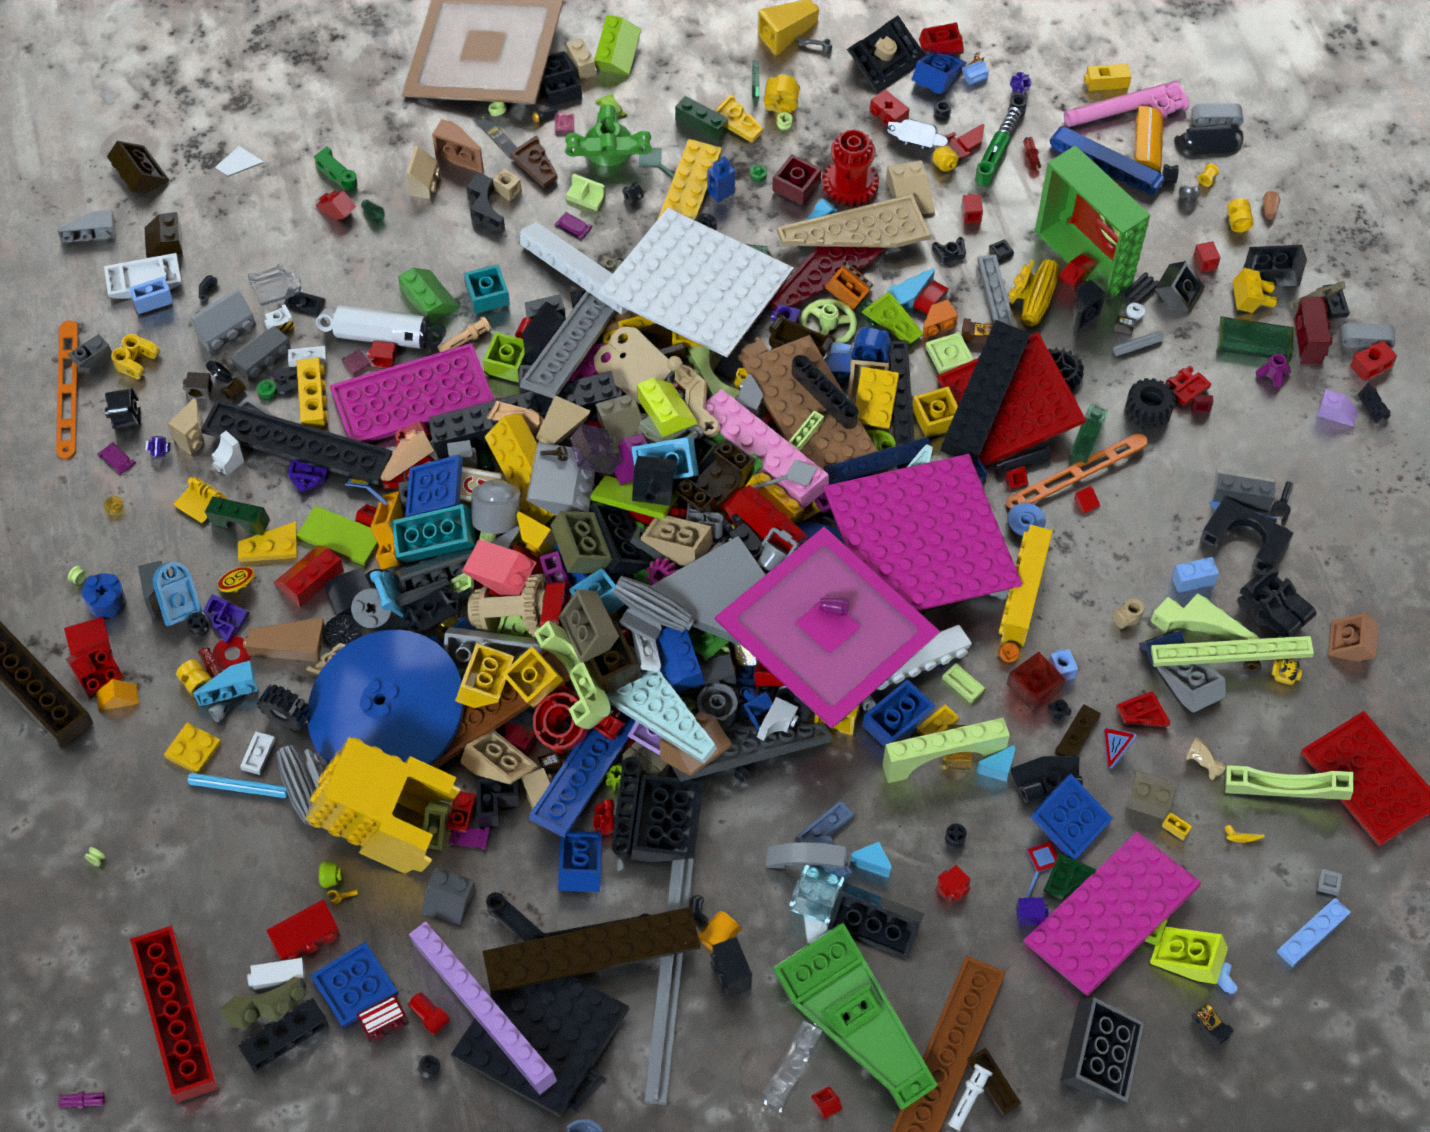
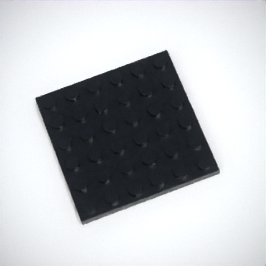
[451,976,629,1118]

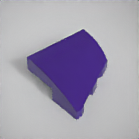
[203,594,250,644]

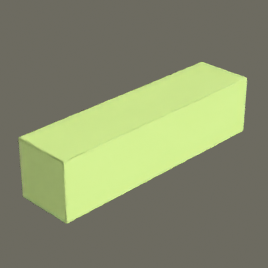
[789,411,824,451]

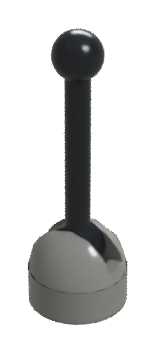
[209,692,253,722]

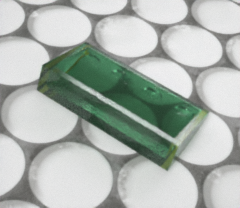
[1217,316,1294,362]

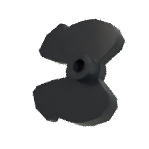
[273,367,298,394]

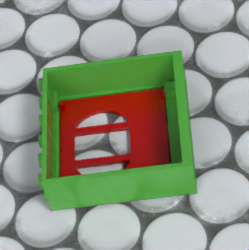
[1035,145,1150,300]

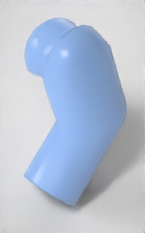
[1217,962,1237,994]

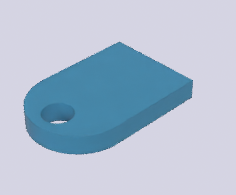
[153,562,203,626]

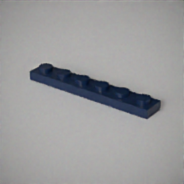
[823,437,933,485]

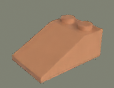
[432,119,484,173]

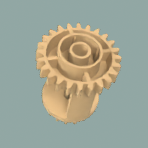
[468,574,549,638]

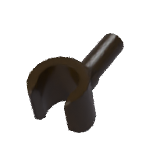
[540,446,568,461]

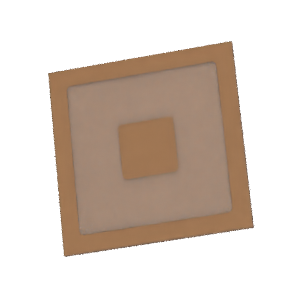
[402,0,564,104]

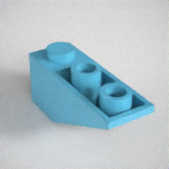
[887,268,935,311]
[193,661,258,706]

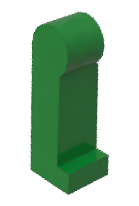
[314,146,358,190]

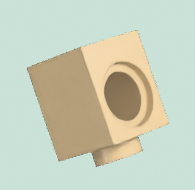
[493,169,522,201]

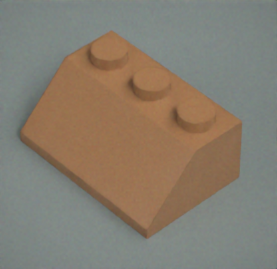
[660,711,732,776]

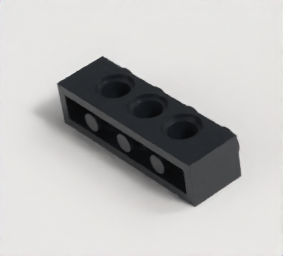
[238,998,329,1073]

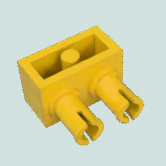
[1232,268,1277,313]

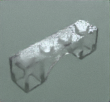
[762,1020,823,1112]

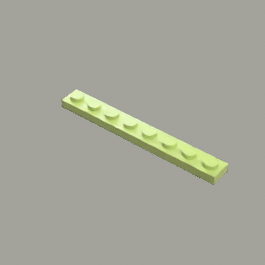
[1151,636,1314,667]

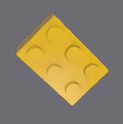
[855,367,899,431]

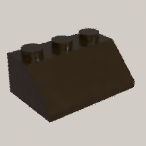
[107,140,169,193]

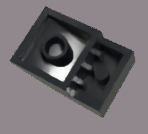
[541,51,582,105]

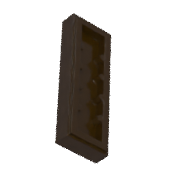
[1055,704,1101,757]
[966,1047,1022,1116]

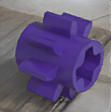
[1010,72,1032,94]
[146,436,171,457]

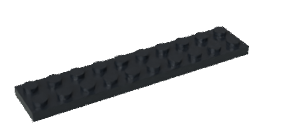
[201,399,393,485]

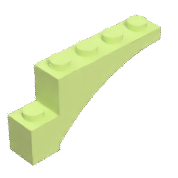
[1151,594,1260,641]

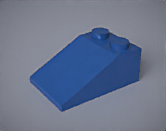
[911,53,967,94]
[558,831,602,892]

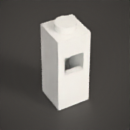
[247,958,306,993]

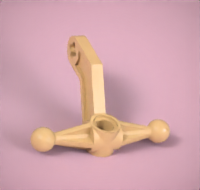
[667,356,721,437]

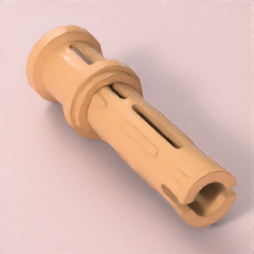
[437,316,491,352]

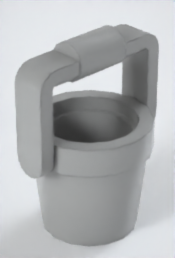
[757,528,799,572]

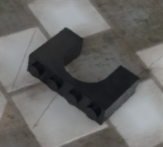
[1200,497,1294,571]

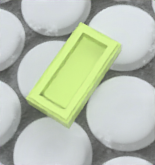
[942,663,985,704]

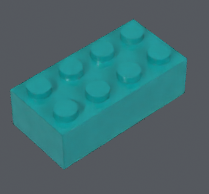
[392,504,476,563]

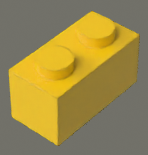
[1161,812,1192,841]

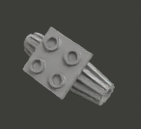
[612,576,694,643]
[276,745,328,826]

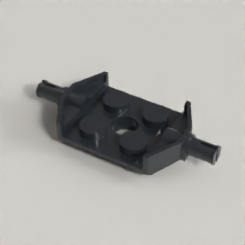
[394,587,472,635]

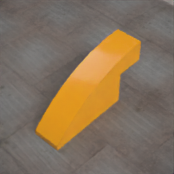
[370,491,404,570]

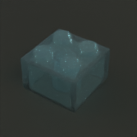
[789,865,845,924]

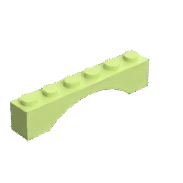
[1225,765,1353,800]

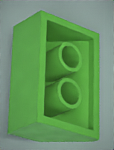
[398,268,460,324]

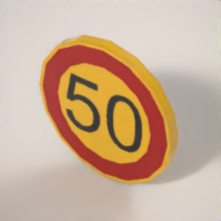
[217,567,255,592]

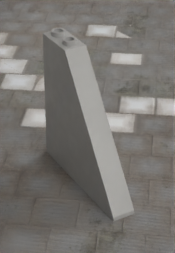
[650,536,765,646]

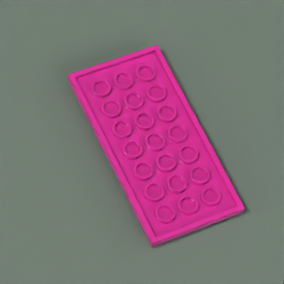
[330,343,494,443]
[1024,832,1201,997]

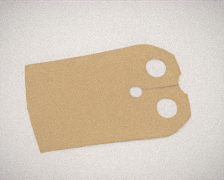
[594,327,671,404]

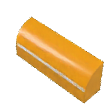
[1134,106,1164,174]

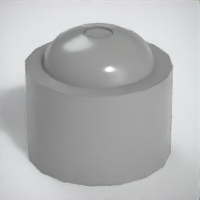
[471,480,521,534]

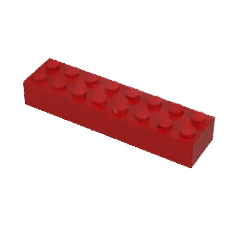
[130,925,219,1103]

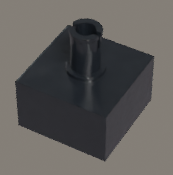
[632,456,676,506]

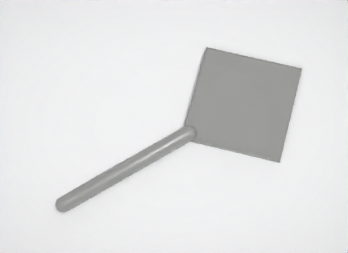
[752,460,817,489]

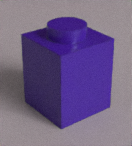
[1016,897,1049,926]

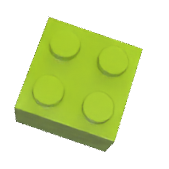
[483,332,527,383]

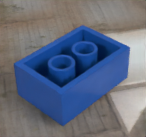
[862,679,935,747]

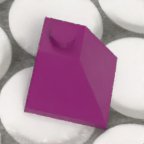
[608,433,648,485]

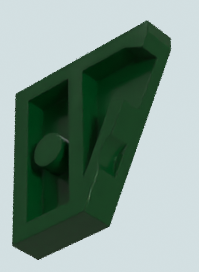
[1043,853,1096,900]

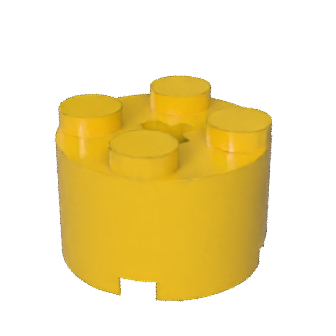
[764,74,800,114]

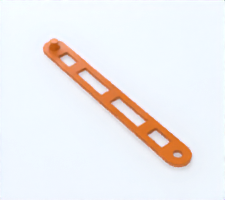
[56,320,78,459]
[1006,434,1147,510]

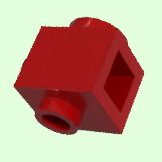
[936,865,971,902]

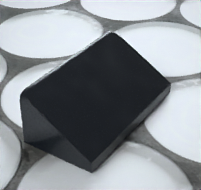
[284,288,326,315]

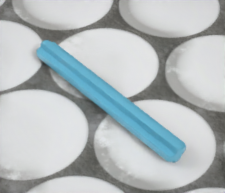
[188,773,288,798]

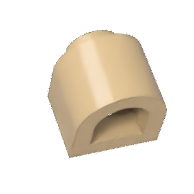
[874,36,897,61]

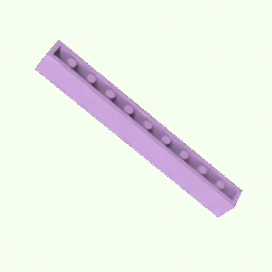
[409,921,557,1095]

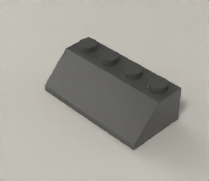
[396,548,473,593]

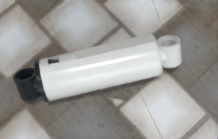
[316,305,447,349]

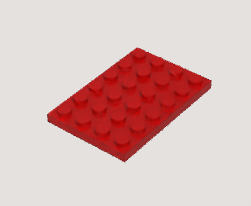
[1300,711,1430,847]

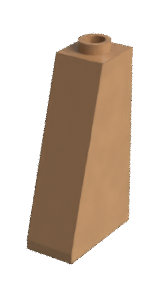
[243,618,325,662]

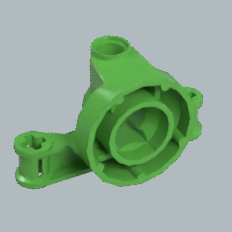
[565,105,652,166]

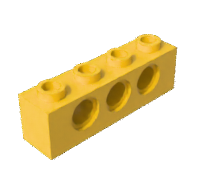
[296,358,329,430]

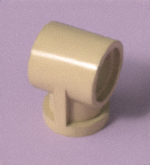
[1112,598,1144,629]

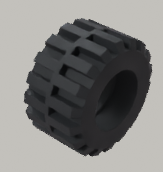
[1125,378,1175,429]

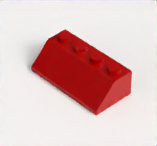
[729,485,808,553]

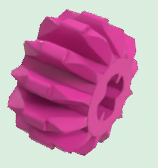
[645,558,678,586]

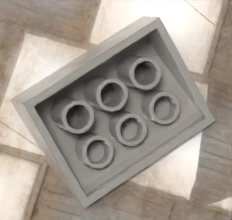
[526,442,598,516]

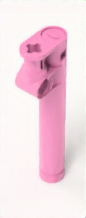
[1064,81,1189,127]

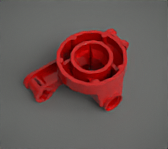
[533,683,626,755]

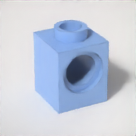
[1048,649,1078,683]

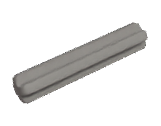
[1112,331,1164,356]

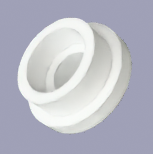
[1126,303,1145,320]

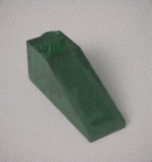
[1069,404,1108,464]

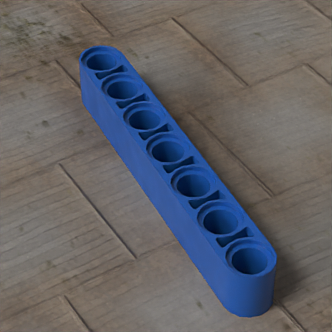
[1050,126,1165,195]

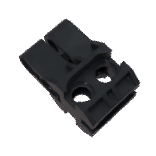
[1237,567,1317,638]

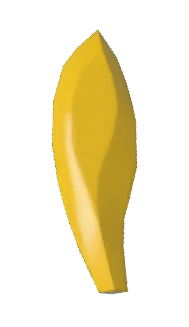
[1225,825,1265,843]

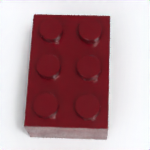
[1293,297,1332,364]

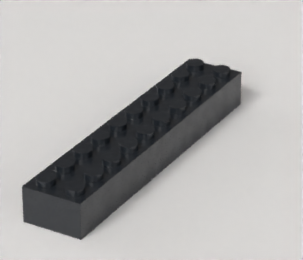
[428,371,618,459]

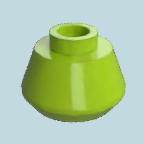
[319,860,342,889]

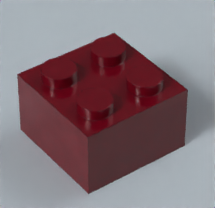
[772,154,822,206]

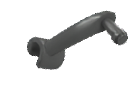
[797,35,832,52]

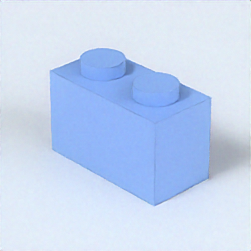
[129,276,173,314]
[1172,557,1219,593]

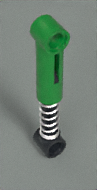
[975,93,1028,186]

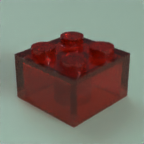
[1006,651,1066,712]

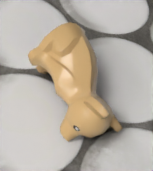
[1186,737,1227,780]

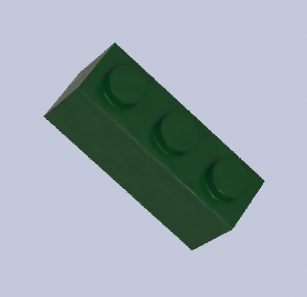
[675,96,728,143]

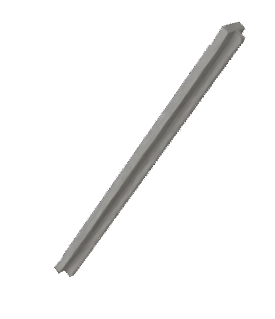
[645,859,694,1105]

